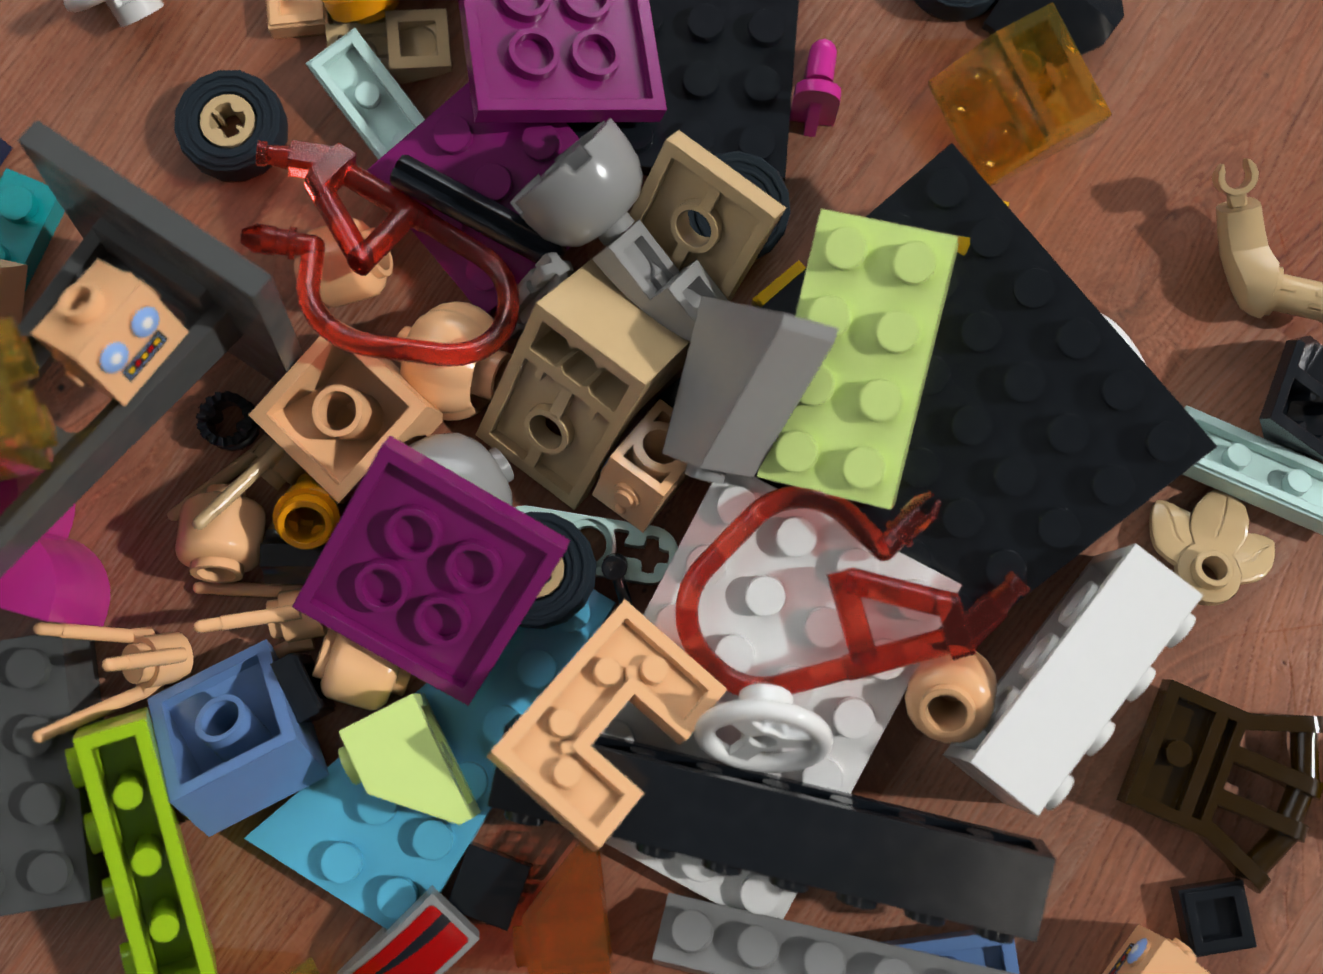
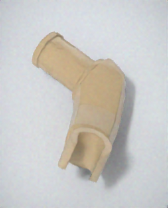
[1212,158,1323,323]

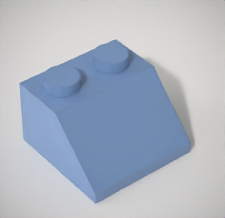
[147,639,329,837]

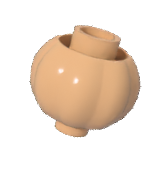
[393,301,512,421]

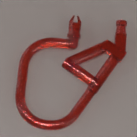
[240,140,520,367]
[675,486,1031,696]

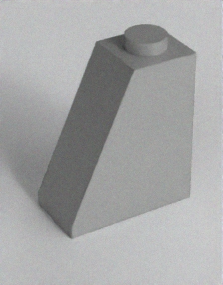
[662,296,838,484]

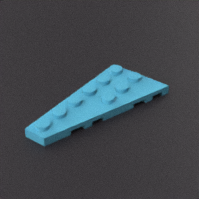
[244,578,616,930]

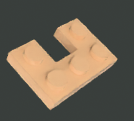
[487,600,727,852]

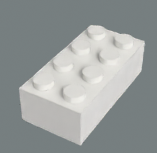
[943,544,1203,816]

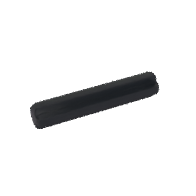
[389,155,567,263]

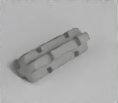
[493,252,574,338]

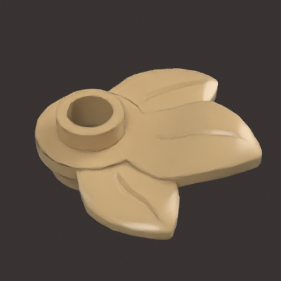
[1149,489,1275,606]

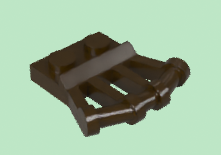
[1116,679,1323,894]

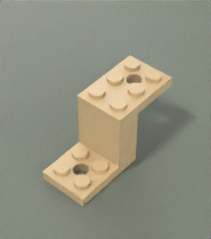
[476,130,786,510]

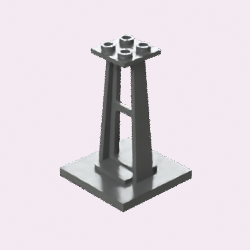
[0,120,304,578]

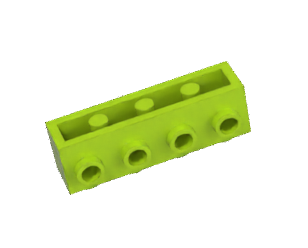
[65,707,217,974]

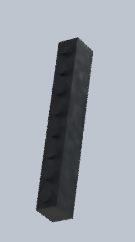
[487,713,1056,944]

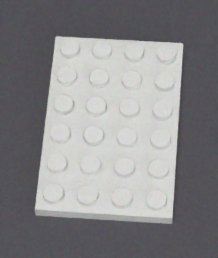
[601,473,962,919]

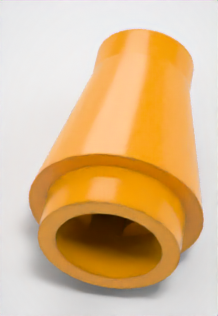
[272,472,340,549]

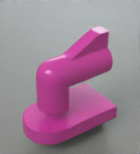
[790,39,842,137]

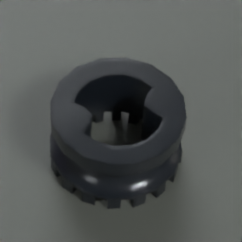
[196,390,260,451]

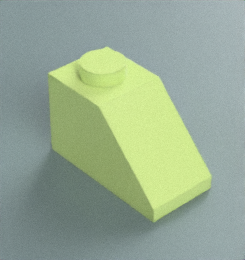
[338,693,481,825]

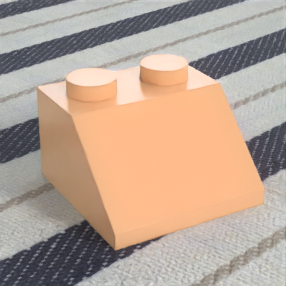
[249,319,444,504]

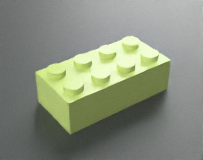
[757,209,958,510]

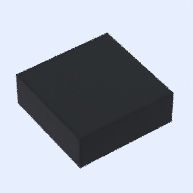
[270,653,336,723]
[448,842,533,931]
[1170,877,1257,957]

